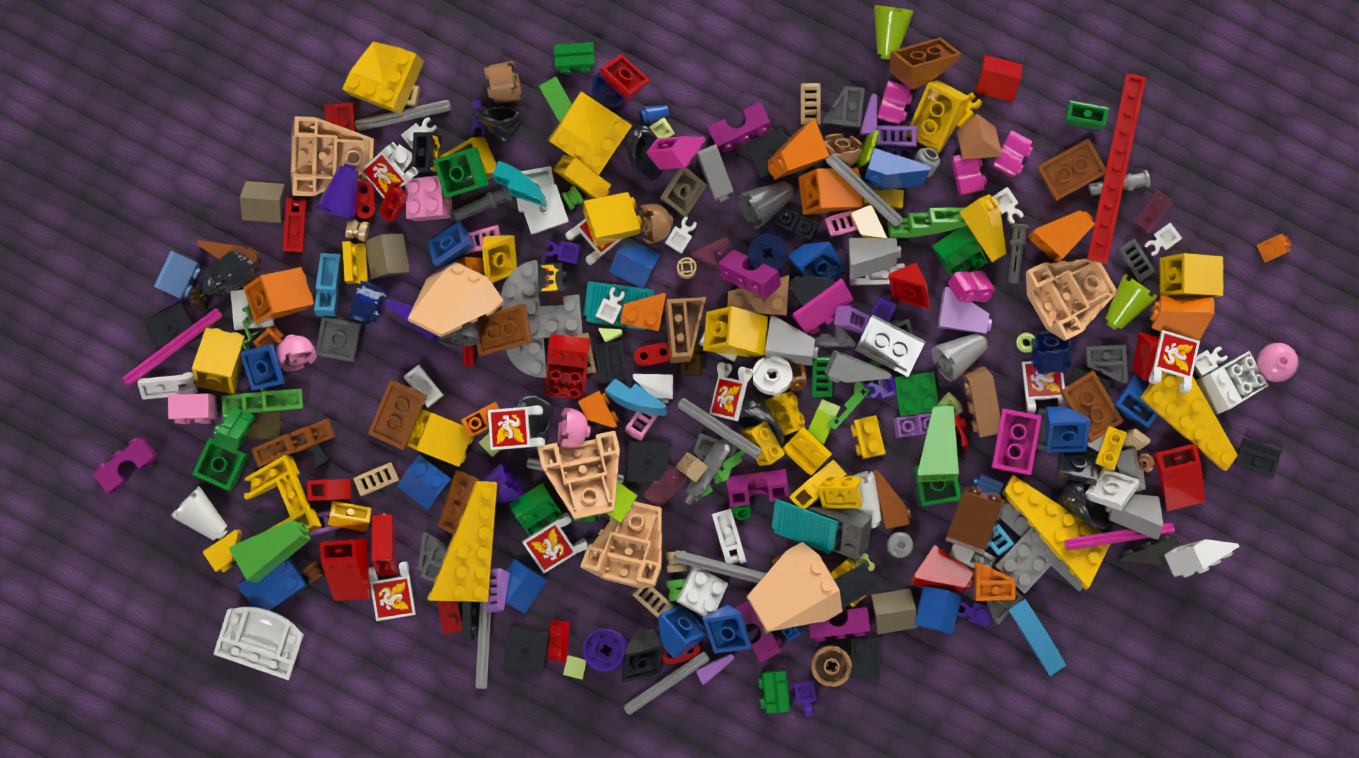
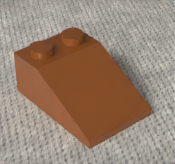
[890,37,962,89]

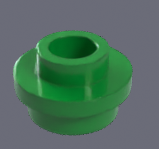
[732,505,751,520]

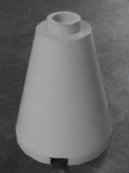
[931,333,988,381]

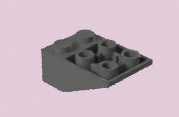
[808,507,872,560]

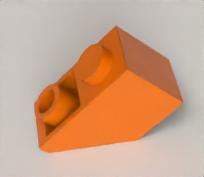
[578,391,619,429]
[461,402,500,438]

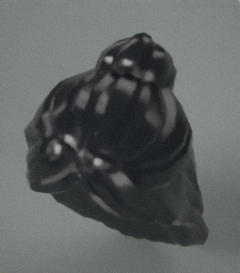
[472,105,522,144]
[623,125,663,181]
[201,251,256,297]
[736,393,784,444]
[514,395,553,453]
[1055,481,1108,530]

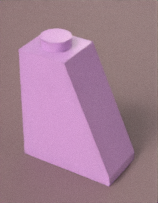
[937,287,992,335]

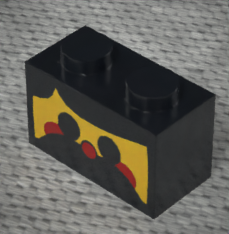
[411,132,442,175]
[538,263,567,306]

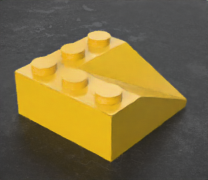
[342,42,424,115]
[548,91,632,175]

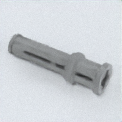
[1088,170,1151,196]

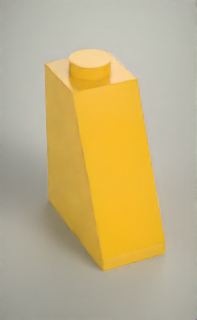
[552,155,611,199]

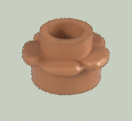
[1137,453,1155,472]

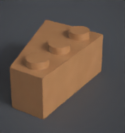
[727,275,789,317]
[665,297,706,363]
[962,366,1001,437]

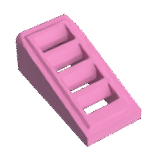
[824,209,858,238]
[465,225,501,255]
[625,412,658,442]

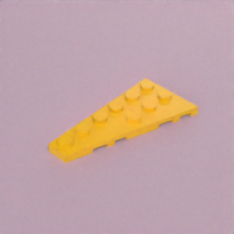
[1140,372,1238,471]
[1002,475,1110,590]
[427,481,497,602]

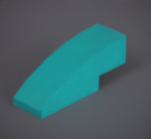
[492,161,548,208]

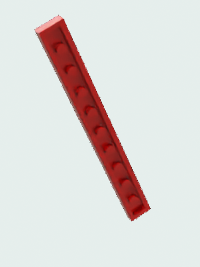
[1087,73,1146,264]

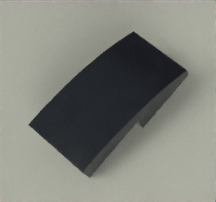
[774,207,820,242]

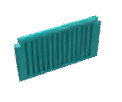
[583,281,654,330]
[772,499,838,554]

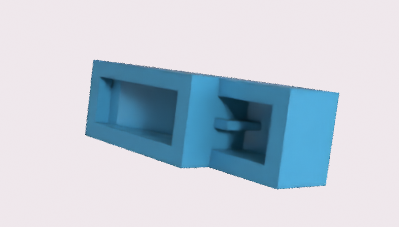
[314,253,341,318]
[605,379,668,416]

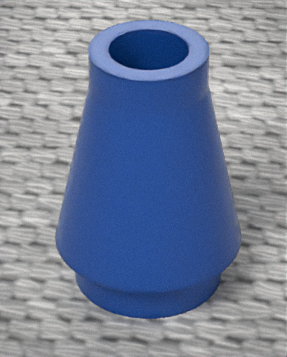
[639,105,669,126]

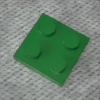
[894,372,938,417]

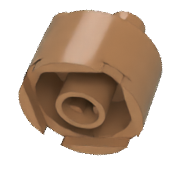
[485,61,521,104]
[810,645,852,687]

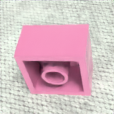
[405,176,453,221]
[168,394,217,424]

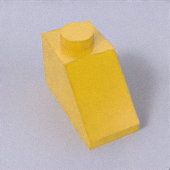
[203,530,242,573]

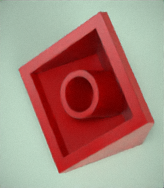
[599,54,650,103]
[975,55,1022,103]
[888,263,931,309]
[1132,332,1160,381]

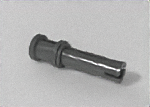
[452,185,512,222]
[1007,223,1029,284]

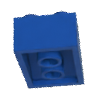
[863,148,931,191]
[237,556,309,611]

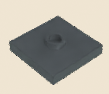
[316,317,362,363]

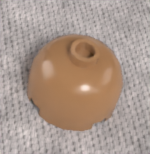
[824,134,862,168]
[638,204,673,244]

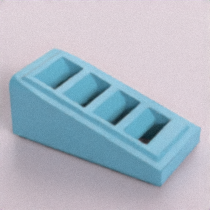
[990,524,1014,557]

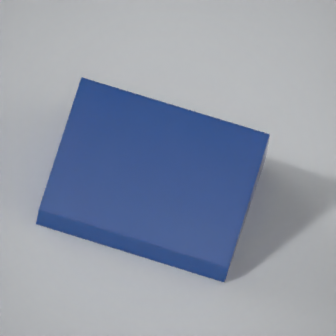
[428,221,476,267]
[609,237,661,289]
[240,343,285,390]
[496,559,547,614]
[914,586,962,635]
[703,605,752,653]

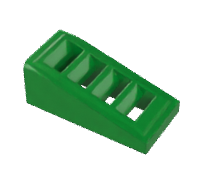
[812,357,832,397]

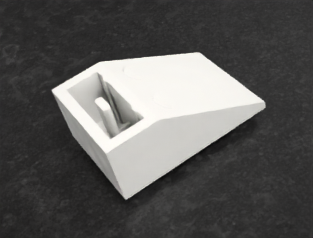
[1196,351,1269,415]
[1164,539,1239,577]

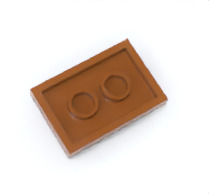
[1036,138,1106,202]
[476,304,533,356]
[1059,371,1124,442]
[368,379,428,450]
[438,470,480,535]

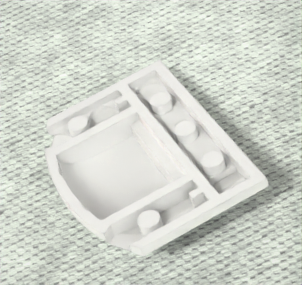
[214,607,304,680]

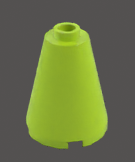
[874,5,913,60]
[1105,274,1158,330]

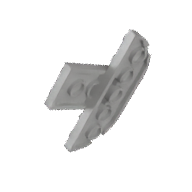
[501,260,583,378]
[995,500,1083,594]

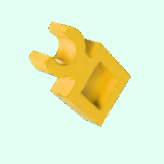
[957,92,982,129]

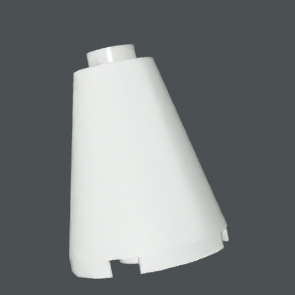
[851,471,883,529]
[171,486,228,541]

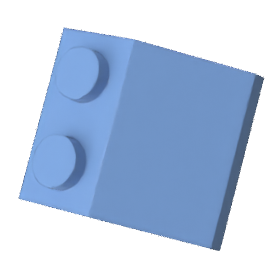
[154,251,202,301]

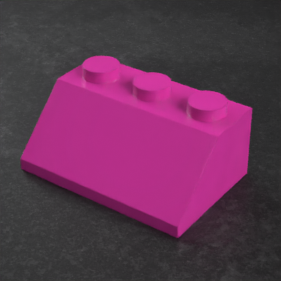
[791,278,854,336]
[992,409,1042,475]

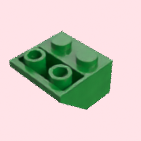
[932,226,988,278]
[509,483,563,536]

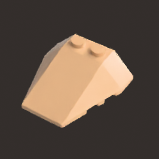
[291,116,374,196]
[1026,259,1117,341]
[408,262,503,337]
[537,431,620,520]
[580,501,662,589]
[747,542,843,632]

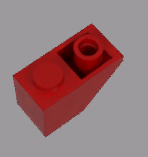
[307,479,351,501]

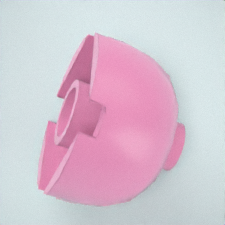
[276,335,317,371]
[1256,343,1299,382]
[557,408,591,448]

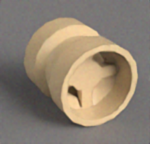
[345,219,370,242]
[677,257,697,279]
[666,551,687,572]

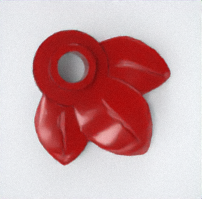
[954,415,968,452]

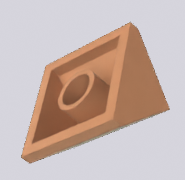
[956,114,1002,160]

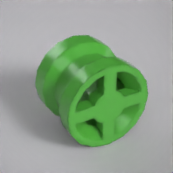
[561,186,584,210]

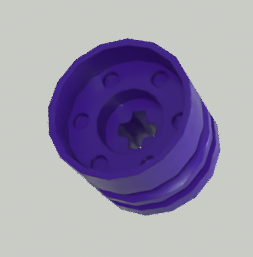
[583,629,628,671]

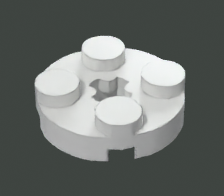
[753,356,792,396]

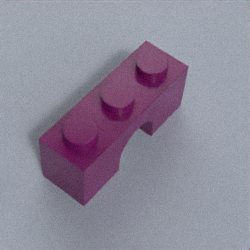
[707,102,771,153]
[718,249,781,299]
[93,437,159,494]
[726,469,789,507]
[734,600,783,663]
[808,606,870,642]

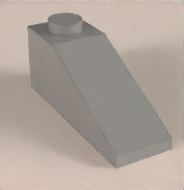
[824,350,891,383]

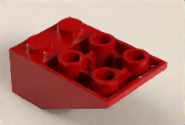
[545,334,590,400]
[1152,444,1205,511]
[320,539,370,601]

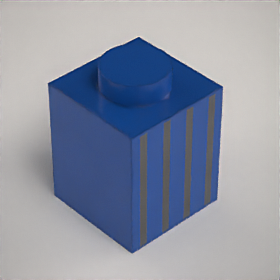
[971,475,1004,495]

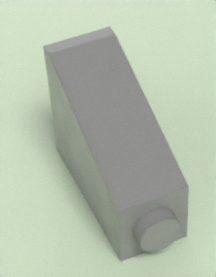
[697,144,734,202]
[848,238,901,279]
[765,316,819,366]
[1105,494,1163,539]

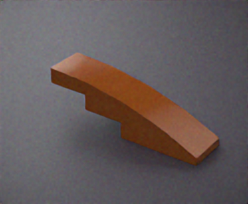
[251,419,336,467]

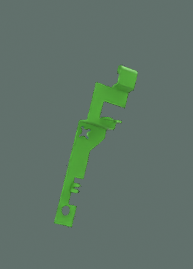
[242,306,265,391]
[828,359,881,430]
[695,450,746,501]

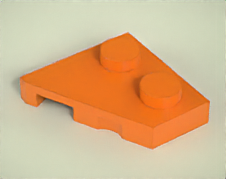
[620,293,666,331]
[974,561,1016,601]

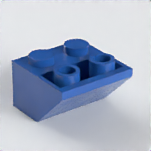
[1113,374,1158,429]

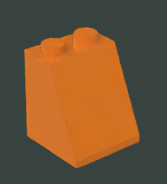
[767,119,829,180]
[799,168,863,215]
[1027,210,1095,263]
[243,267,314,324]
[1150,296,1214,341]

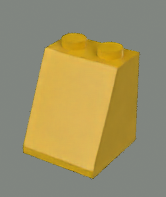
[583,192,643,247]
[1160,253,1224,297]
[703,306,768,358]
[192,328,246,395]
[407,409,474,467]

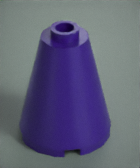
[316,163,359,220]
[481,462,524,505]

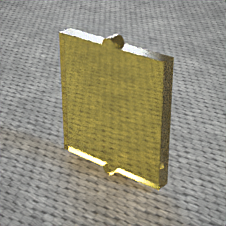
[245,411,282,439]

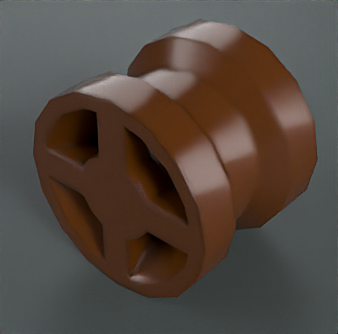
[301,561,325,585]

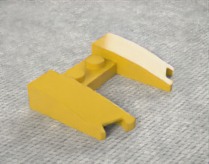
[244,455,322,534]

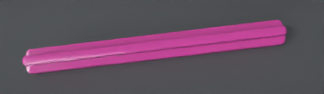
[123,308,223,386]
[1064,523,1175,550]

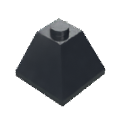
[788,275,835,308]
[622,629,663,683]

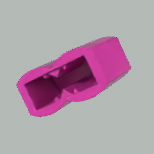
[877,81,913,126]
[991,130,1033,177]
[951,155,987,196]
[948,271,995,303]

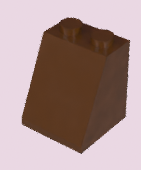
[946,486,1005,554]

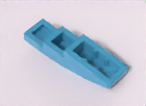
[1008,599,1067,676]

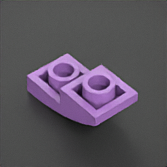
[893,413,932,438]

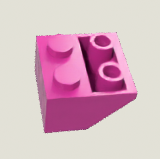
[646,136,705,170]

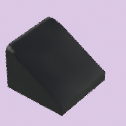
[314,444,331,469]

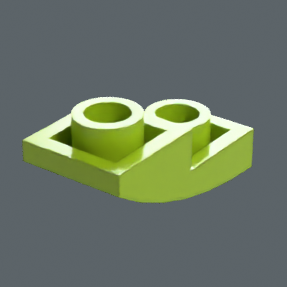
[808,399,840,446]

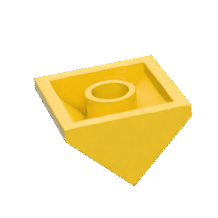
[482,235,517,283]

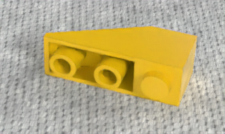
[789,460,847,510]

